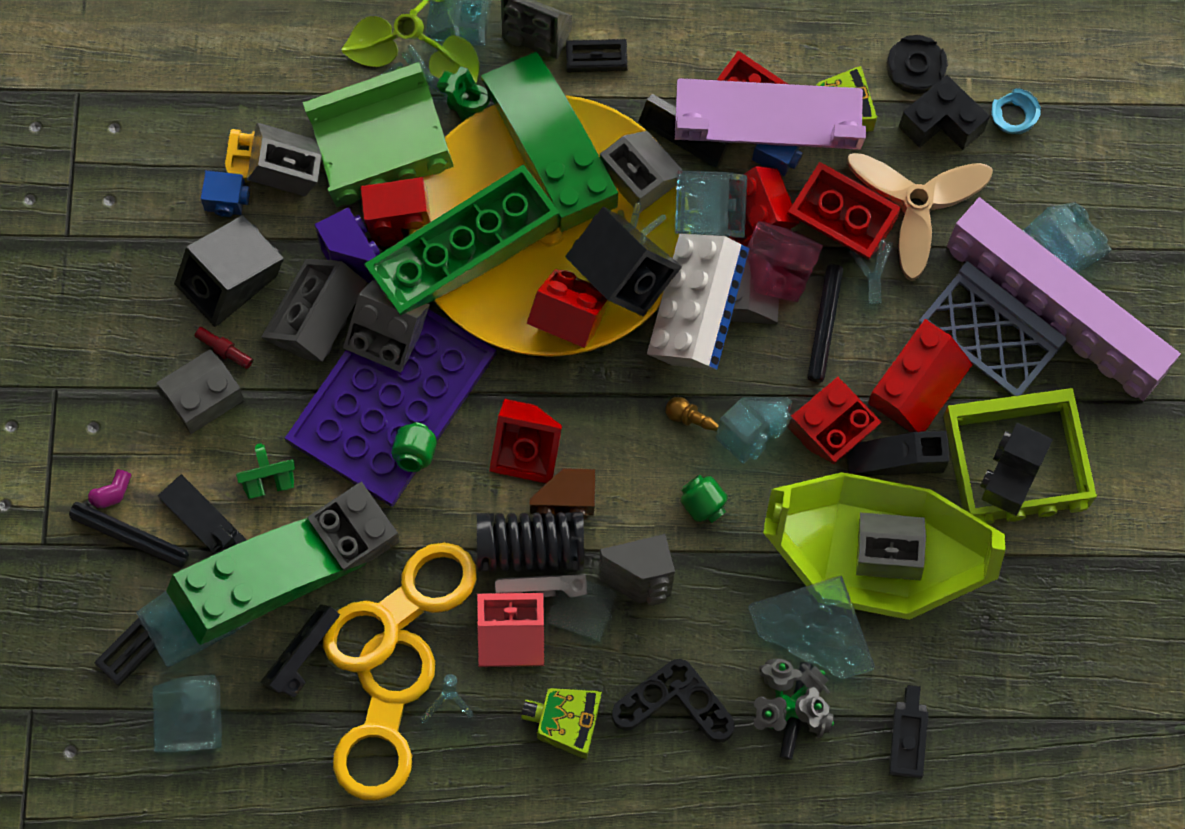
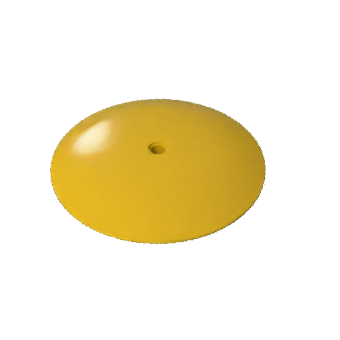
[409,95,690,356]

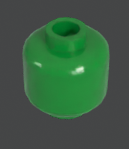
[391,422,437,472]
[680,474,728,523]

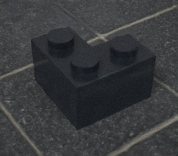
[899,75,990,150]
[980,423,1053,516]

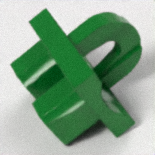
[437,66,490,122]
[236,443,295,499]

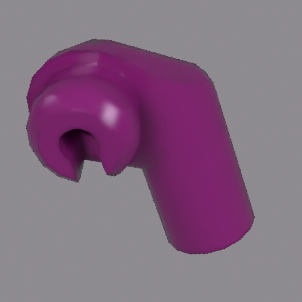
[88,469,132,508]

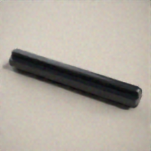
[807,264,843,383]
[69,502,189,568]

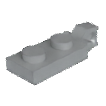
[495,574,587,597]

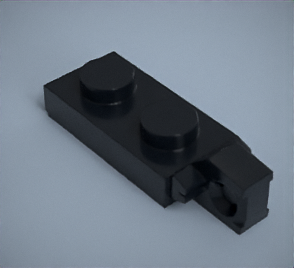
[888,685,928,779]

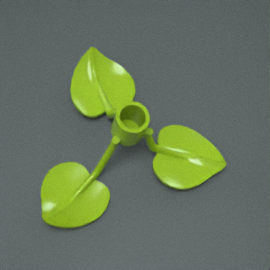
[342,0,480,83]

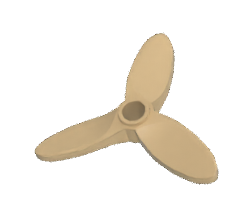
[847,153,993,281]

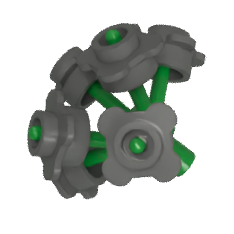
[754,659,834,738]

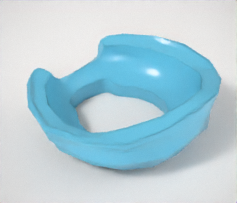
[991,88,1041,134]

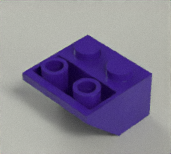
[315,207,380,283]

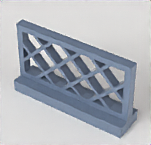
[919,261,1067,396]

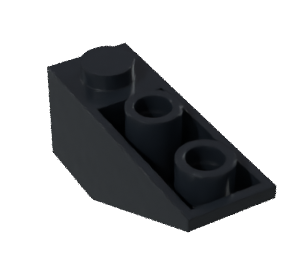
[847,431,950,476]

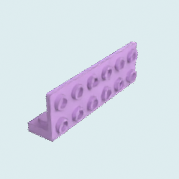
[675,78,866,150]

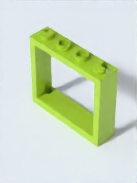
[943,388,1097,525]

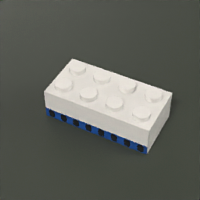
[647,234,750,370]

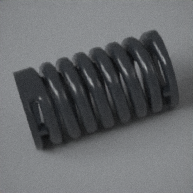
[477,512,584,572]

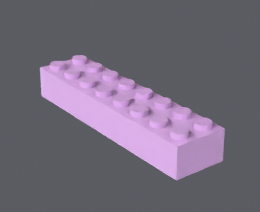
[947,197,1181,401]

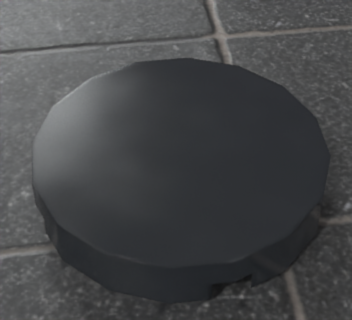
[886,35,948,94]

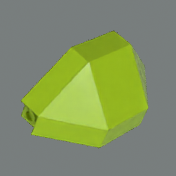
[763,472,1005,620]

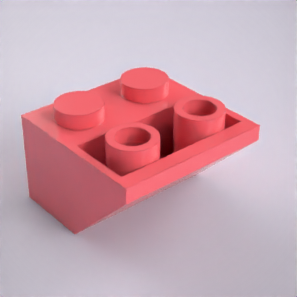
[477,593,544,667]

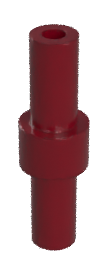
[194,327,254,370]

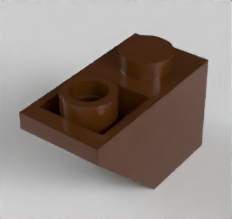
[530,468,595,519]

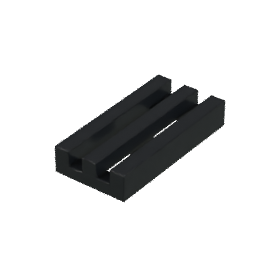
[566,39,628,73]
[94,616,165,687]

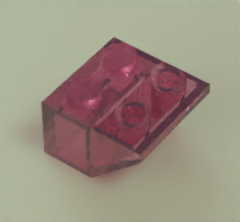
[747,221,823,302]

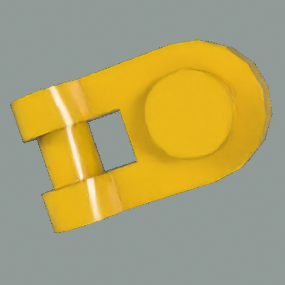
[225,129,255,183]

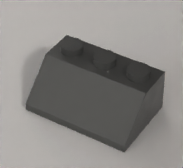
[261,259,367,361]
[598,534,675,605]

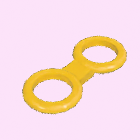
[323,542,477,672]
[333,630,435,800]

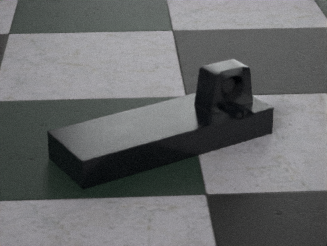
[638,94,730,168]
[157,474,247,555]
[261,604,340,697]

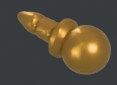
[666,397,720,431]

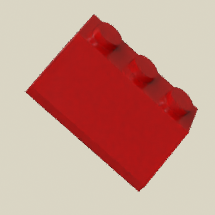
[788,162,901,260]
[868,319,973,432]

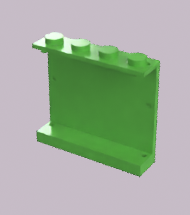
[303,62,454,207]

